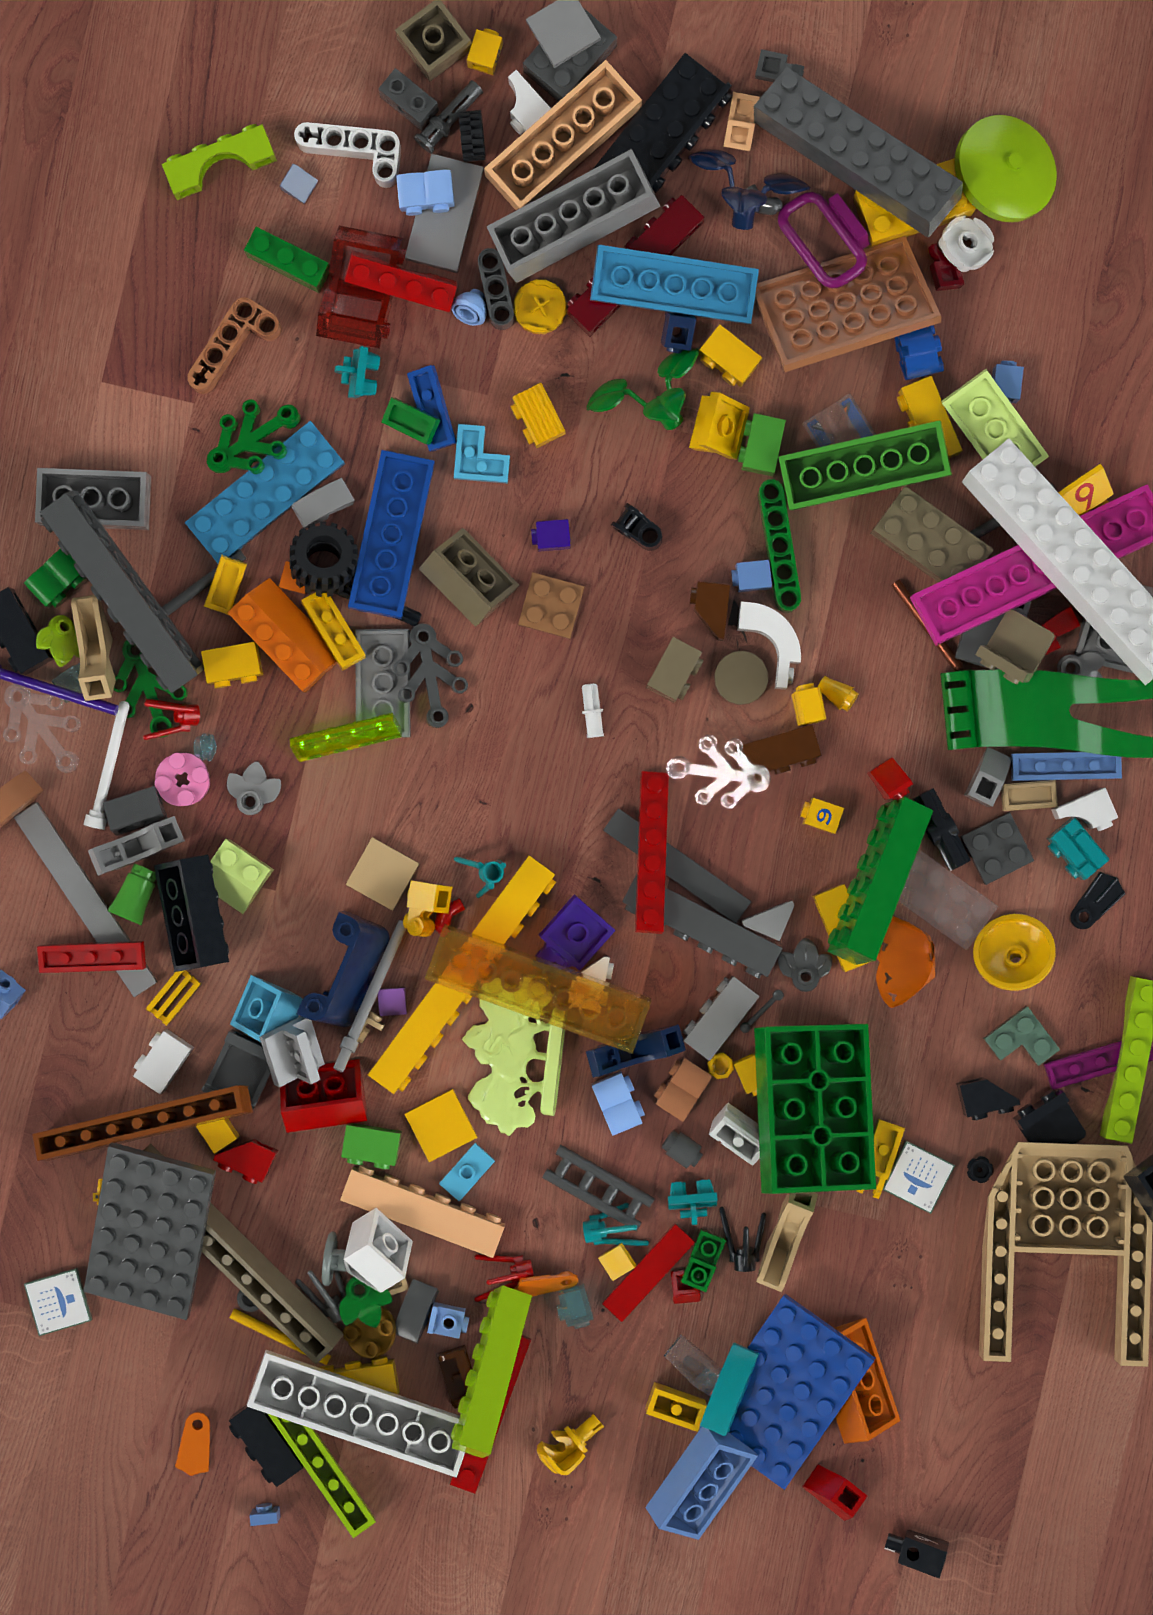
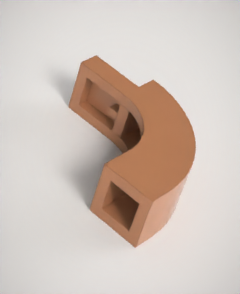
[0,770,43,828]

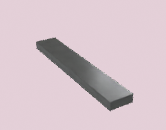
[603,808,751,924]

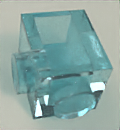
[556,1284,594,1329]

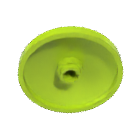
[955,115,1057,222]

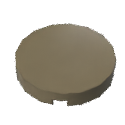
[714,651,768,705]

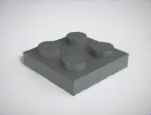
[960,812,1034,885]

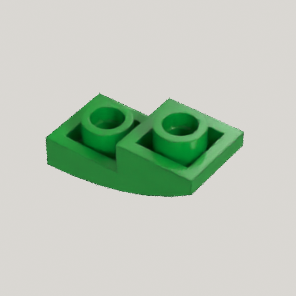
[681,1229,726,1292]

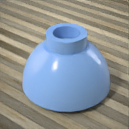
[451,289,487,326]

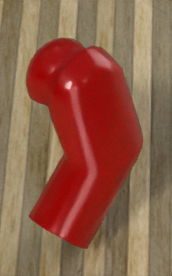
[434,898,466,936]

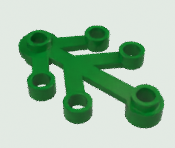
[206,399,301,474]
[114,640,188,738]

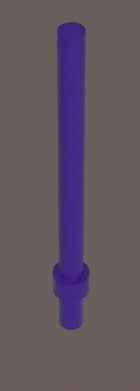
[0,665,119,716]

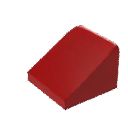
[670,1270,701,1304]

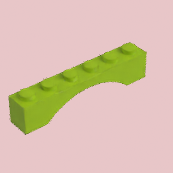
[1099,976,1153,1144]

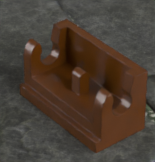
[436,1345,473,1409]

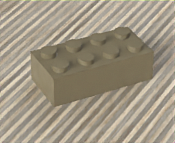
[870,486,994,582]

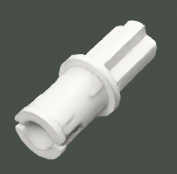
[582,683,604,738]

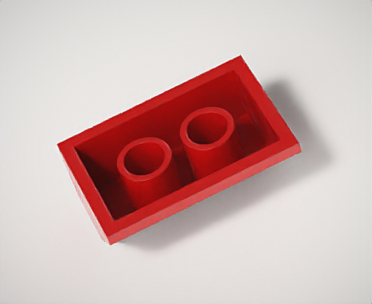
[280,1059,367,1133]

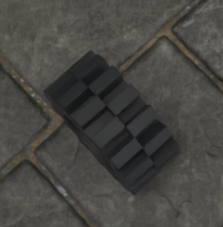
[459,110,486,162]

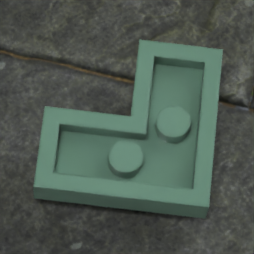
[983,1006,1060,1066]

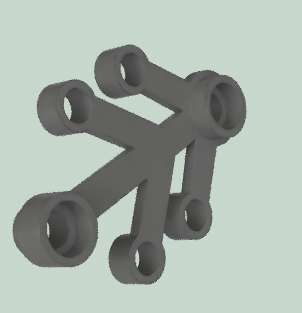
[393,624,468,728]

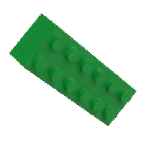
[827,797,933,965]

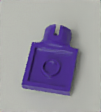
[533,894,616,979]

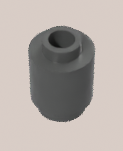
[661,1130,703,1169]

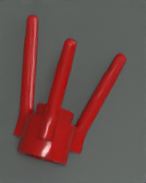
[143,699,200,740]
[474,1254,534,1302]

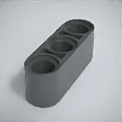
[478,248,514,330]

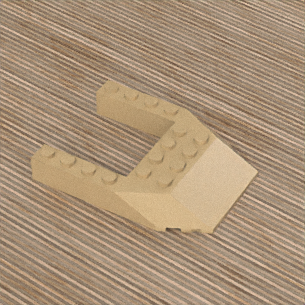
[979,1142,1153,1367]

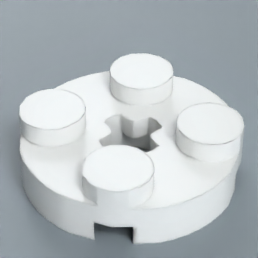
[939,216,994,272]

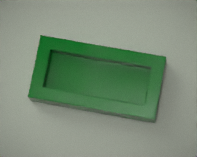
[381,397,440,445]

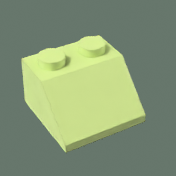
[210,839,274,914]

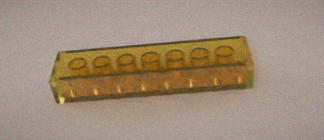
[425,924,651,1054]

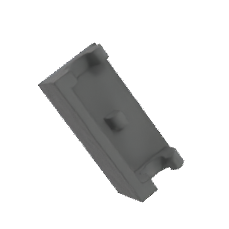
[103,786,167,836]

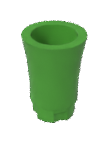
[107,863,156,926]

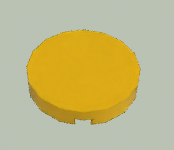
[513,279,567,334]

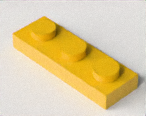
[301,592,366,671]

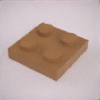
[518,572,585,639]

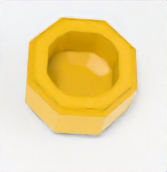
[707,1052,734,1079]

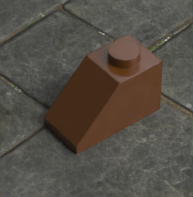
[689,581,730,641]

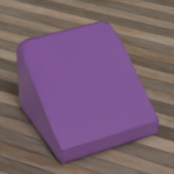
[378,987,407,1016]

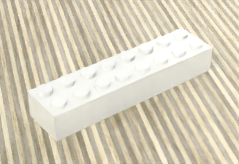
[247,1350,465,1478]

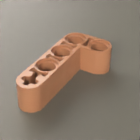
[188,297,282,394]

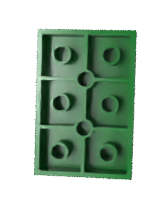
[754,1024,876,1194]

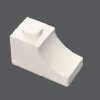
[508,70,551,135]
[1051,788,1118,831]

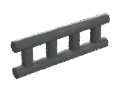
[542,1145,655,1232]

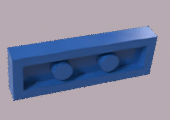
[407,365,457,452]

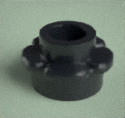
[967,1156,994,1183]

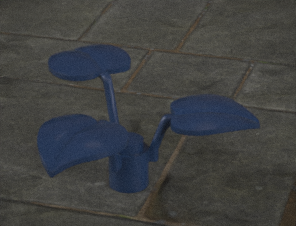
[688,149,811,230]

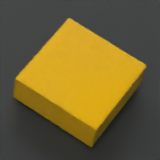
[598,1243,637,1281]

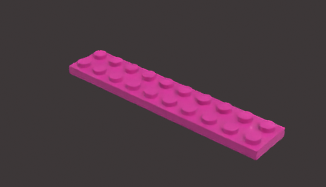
[910,484,1153,646]

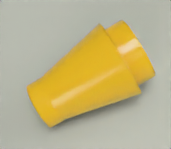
[817,676,859,711]

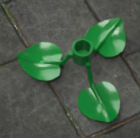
[586,348,699,430]

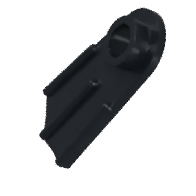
[1070,872,1125,929]

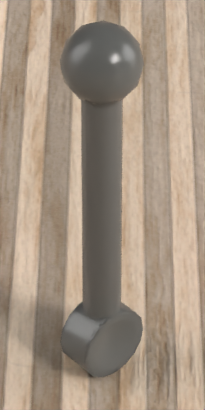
[740,990,784,1033]

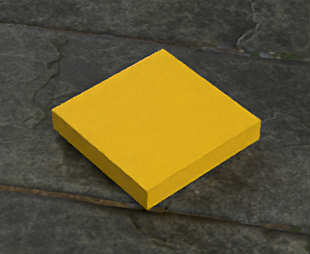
[405,1089,478,1162]

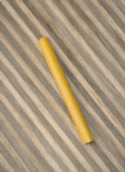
[229,1308,331,1366]

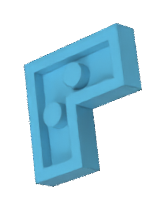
[454,424,510,484]

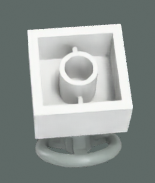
[322,1208,413,1292]

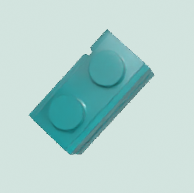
[1046,818,1110,880]

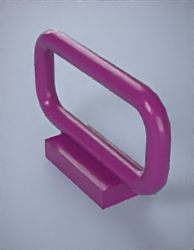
[778,192,870,288]

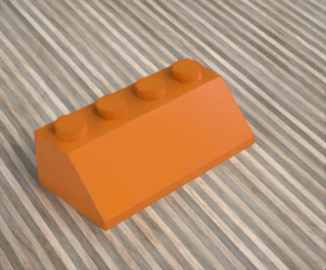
[227,578,337,693]
[834,1318,901,1444]

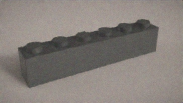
[622,873,782,979]

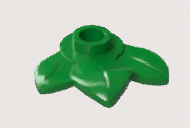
[339,1277,392,1328]

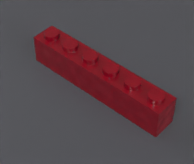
[567,194,705,337]

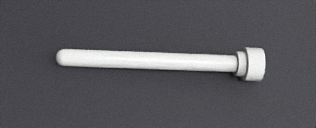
[83,701,129,830]

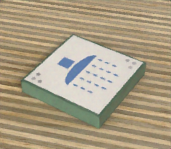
[883,1140,955,1214]
[24,1267,93,1336]

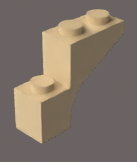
[71,595,116,701]
[756,1192,818,1292]

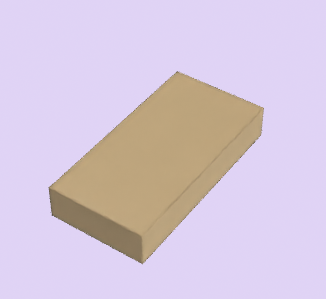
[1001,780,1058,811]

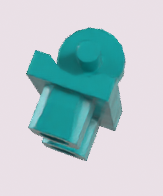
[334,346,380,399]
[668,1179,718,1225]

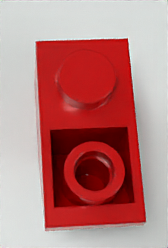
[867,757,913,801]
[213,1139,279,1184]
[801,1464,868,1521]

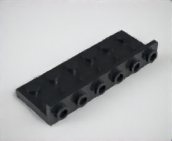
[592,53,733,193]

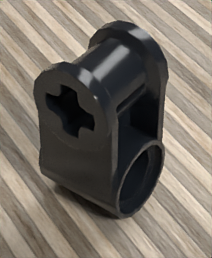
[611,503,662,551]

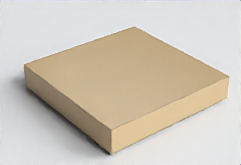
[346,837,420,911]

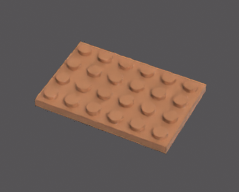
[755,236,941,372]

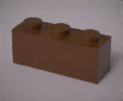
[733,724,822,783]

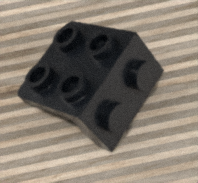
[1013,1089,1086,1144]

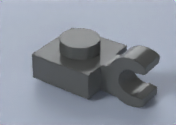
[755,49,804,82]

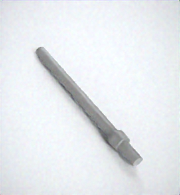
[333,920,406,1072]

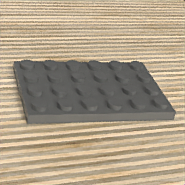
[84,1142,216,1320]

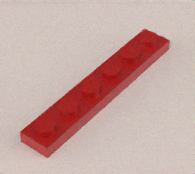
[635,771,669,934]
[450,1335,531,1494]

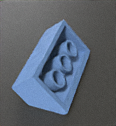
[645,1427,758,1540]

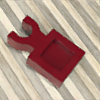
[928,243,964,291]

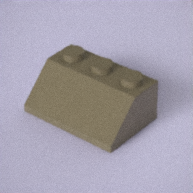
[419,528,520,627]

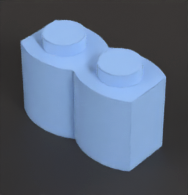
[396,170,455,216]
[591,1071,645,1136]

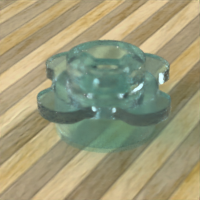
[194,733,217,761]

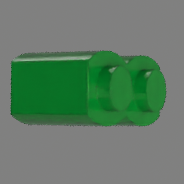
[24,548,87,608]

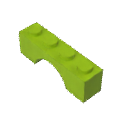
[162,124,277,200]

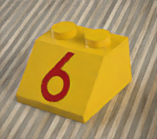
[1058,464,1114,516]

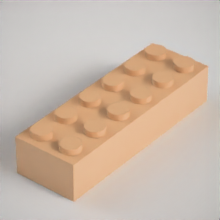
[484,60,642,210]

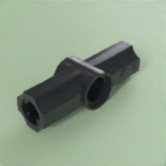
[912,788,971,871]

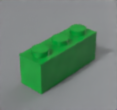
[244,227,331,293]

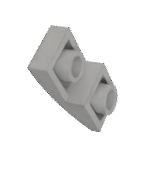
[291,478,355,529]

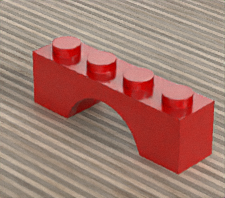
[344,250,457,312]

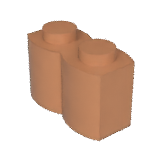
[654,1058,712,1122]

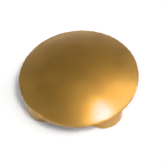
[343,1306,396,1358]

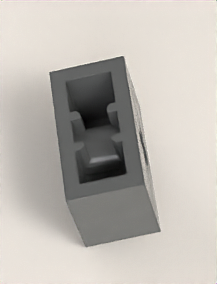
[378,68,439,131]

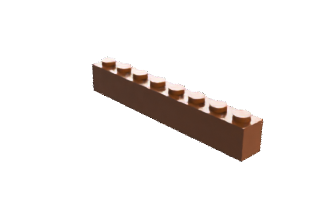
[32,1085,253,1161]

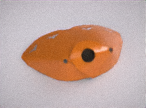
[876,916,935,1008]

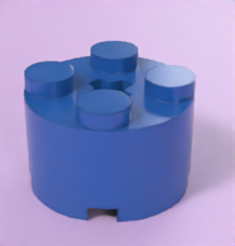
[894,325,944,380]

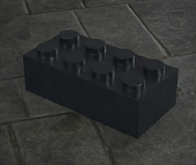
[154,854,229,972]

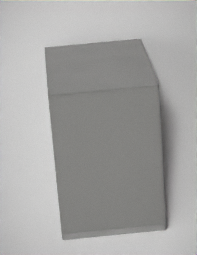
[740,900,794,941]

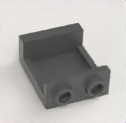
[201,1030,271,1114]

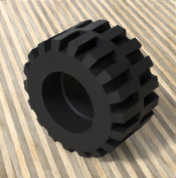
[290,521,358,597]

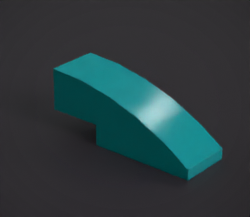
[700,1343,759,1436]

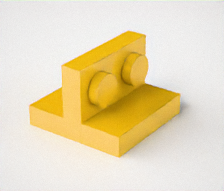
[689,392,750,460]

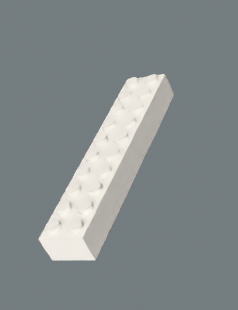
[962,439,1153,686]

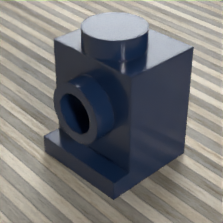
[661,312,696,353]

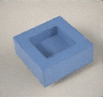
[249,1503,281,1526]

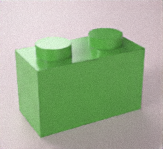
[738,413,786,477]
[341,1123,402,1169]

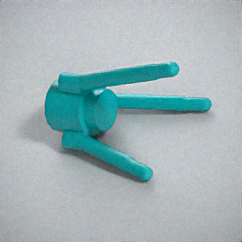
[454,857,506,898]
[583,1203,649,1246]

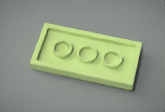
[941,369,1049,467]

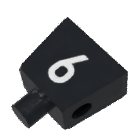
[884,1530,949,1579]

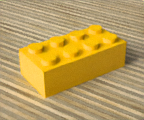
[853,158,976,247]

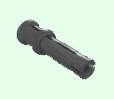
[414,80,483,154]

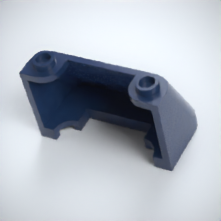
[296,910,390,1027]

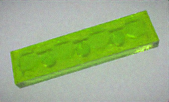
[290,713,402,762]

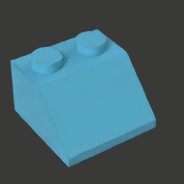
[230,975,303,1042]

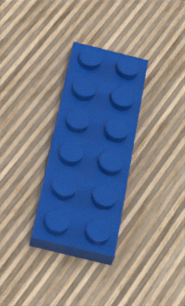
[348,450,435,619]

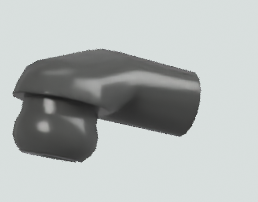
[746,184,782,215]

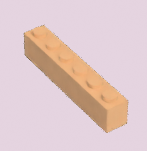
[340,1165,505,1258]

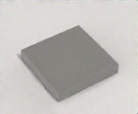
[526,0,601,68]

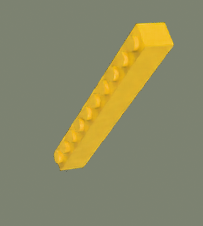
[368,855,556,1094]

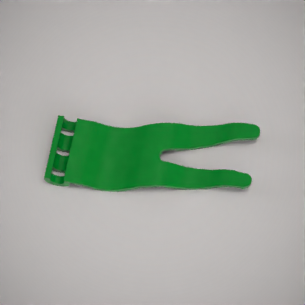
[940,669,1153,758]

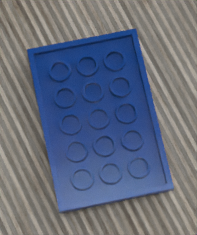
[699,1294,876,1490]

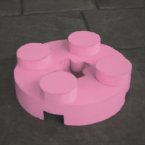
[155,753,210,806]

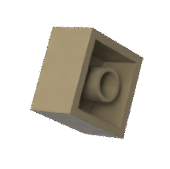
[395,0,472,82]
[646,637,704,703]

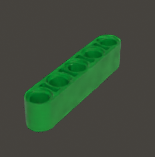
[758,479,801,613]

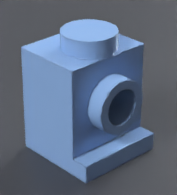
[427,1302,470,1339]

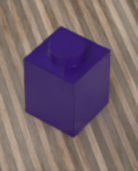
[531,519,571,552]

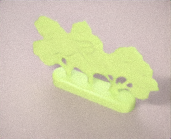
[462,976,567,1136]

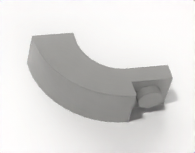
[88,816,185,876]

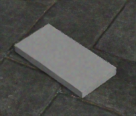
[405,154,484,273]
[355,629,411,738]

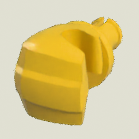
[536,1414,604,1475]

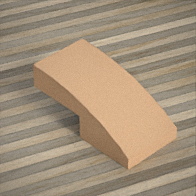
[724,92,760,151]

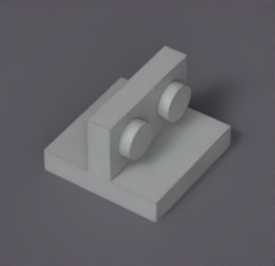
[259,1016,325,1088]

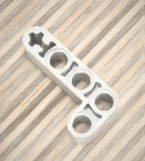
[294,122,401,188]

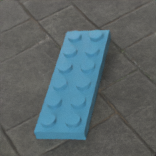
[590,245,759,324]
[185,421,345,563]

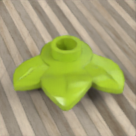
[36,615,80,667]

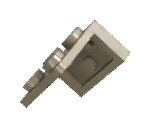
[975,609,1055,685]

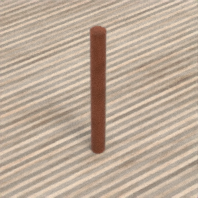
[891,579,964,671]

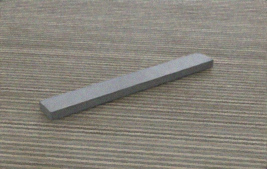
[14,803,158,997]

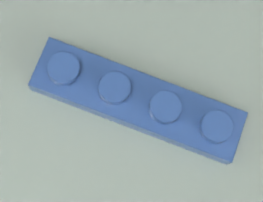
[1011,752,1122,781]

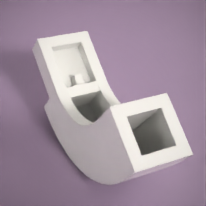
[737,601,801,690]

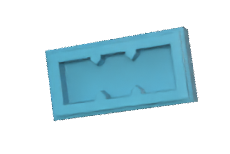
[439,1142,495,1202]

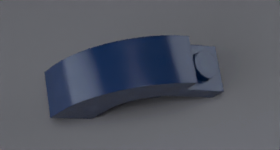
[586,1024,686,1078]

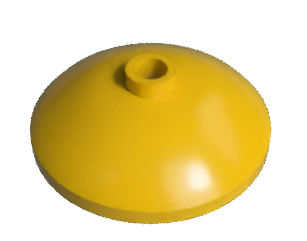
[973,914,1056,991]

